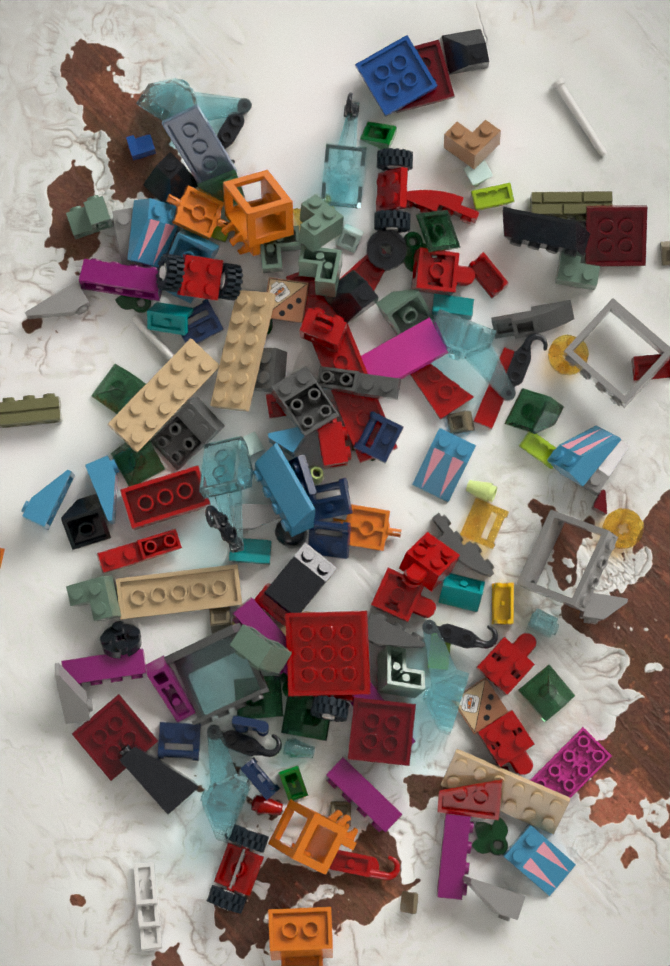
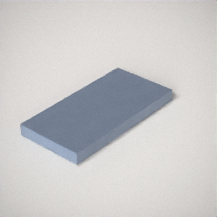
[162,104,237,190]

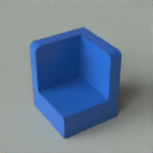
[126,135,156,161]

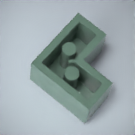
[299,194,344,252]
[66,195,114,240]
[260,225,301,273]
[298,245,342,297]
[555,252,600,290]
[66,576,121,621]
[230,624,292,674]
[377,646,425,698]

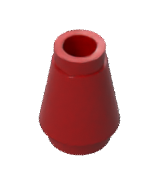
[251,794,283,816]

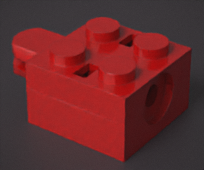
[411,247,475,296]
[299,307,347,352]
[317,405,352,470]
[399,532,460,592]
[371,567,436,623]
[476,633,537,695]
[476,710,535,775]

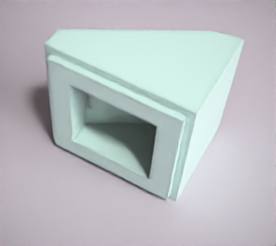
[464,160,493,186]
[336,224,364,253]
[237,432,265,459]

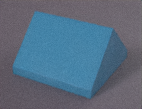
[268,427,307,457]

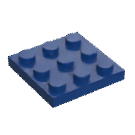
[355,35,438,117]

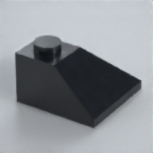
[441,29,490,75]
[143,152,199,205]
[323,269,379,324]
[61,493,111,550]

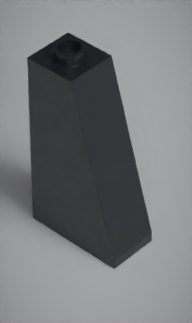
[118,743,199,814]

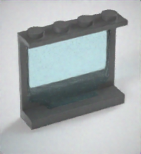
[164,623,269,726]

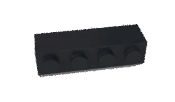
[503,207,590,258]

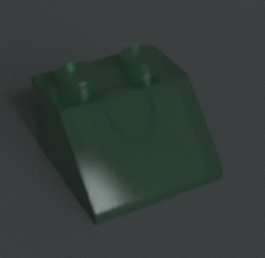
[235,675,284,719]
[281,696,330,741]

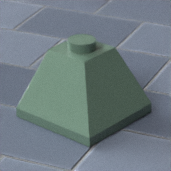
[376,289,435,335]

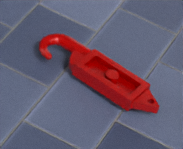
[329,850,400,880]

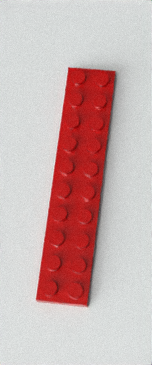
[286,272,398,464]

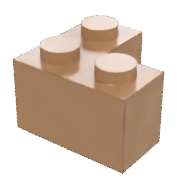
[444,120,501,169]

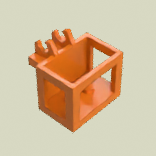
[221,170,294,256]
[268,799,358,875]
[268,907,333,966]

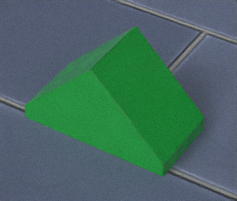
[360,121,397,150]
[279,765,309,801]

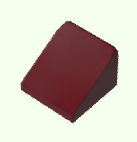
[591,490,607,516]

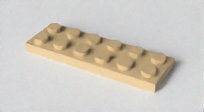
[210,290,276,412]
[108,338,219,453]
[116,564,242,620]
[441,749,570,834]

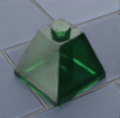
[197,169,245,206]
[416,210,461,253]
[91,364,146,414]
[504,388,564,434]
[110,440,165,487]
[518,664,575,722]

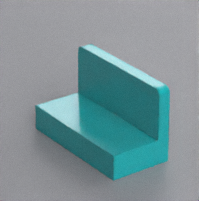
[432,294,474,320]
[147,302,193,336]
[229,538,272,565]
[438,573,485,612]

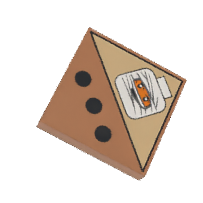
[266,277,309,323]
[452,677,508,734]

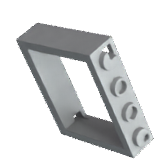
[564,298,670,408]
[517,510,618,612]

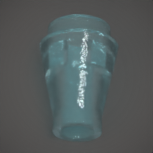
[284,738,315,758]

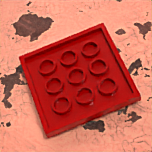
[285,611,371,696]

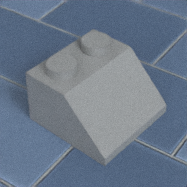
[579,593,628,624]

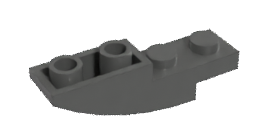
[491,300,574,339]
[317,366,401,400]
[432,513,495,577]

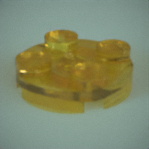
[548,334,589,376]
[602,508,644,549]

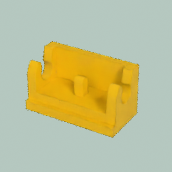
[492,583,514,625]

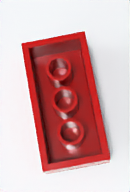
[120,465,211,530]

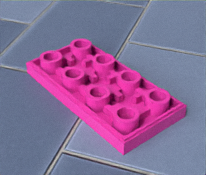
[361,317,449,379]
[530,727,612,798]

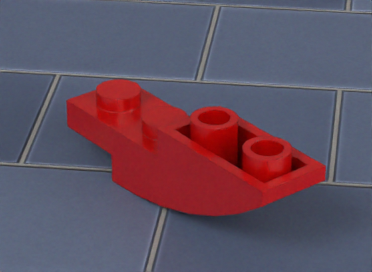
[406,190,480,224]
[96,529,182,574]

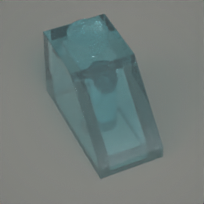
[526,608,559,638]

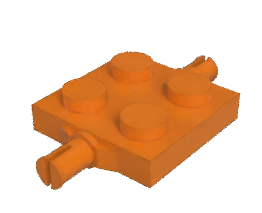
[166,185,229,240]
[333,504,402,551]

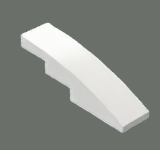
[133,862,163,951]

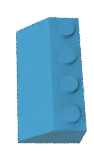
[253,443,315,537]

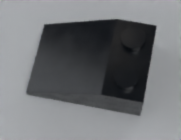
[264,542,337,613]

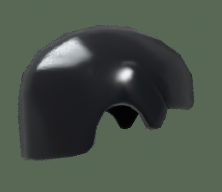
[275,519,308,549]

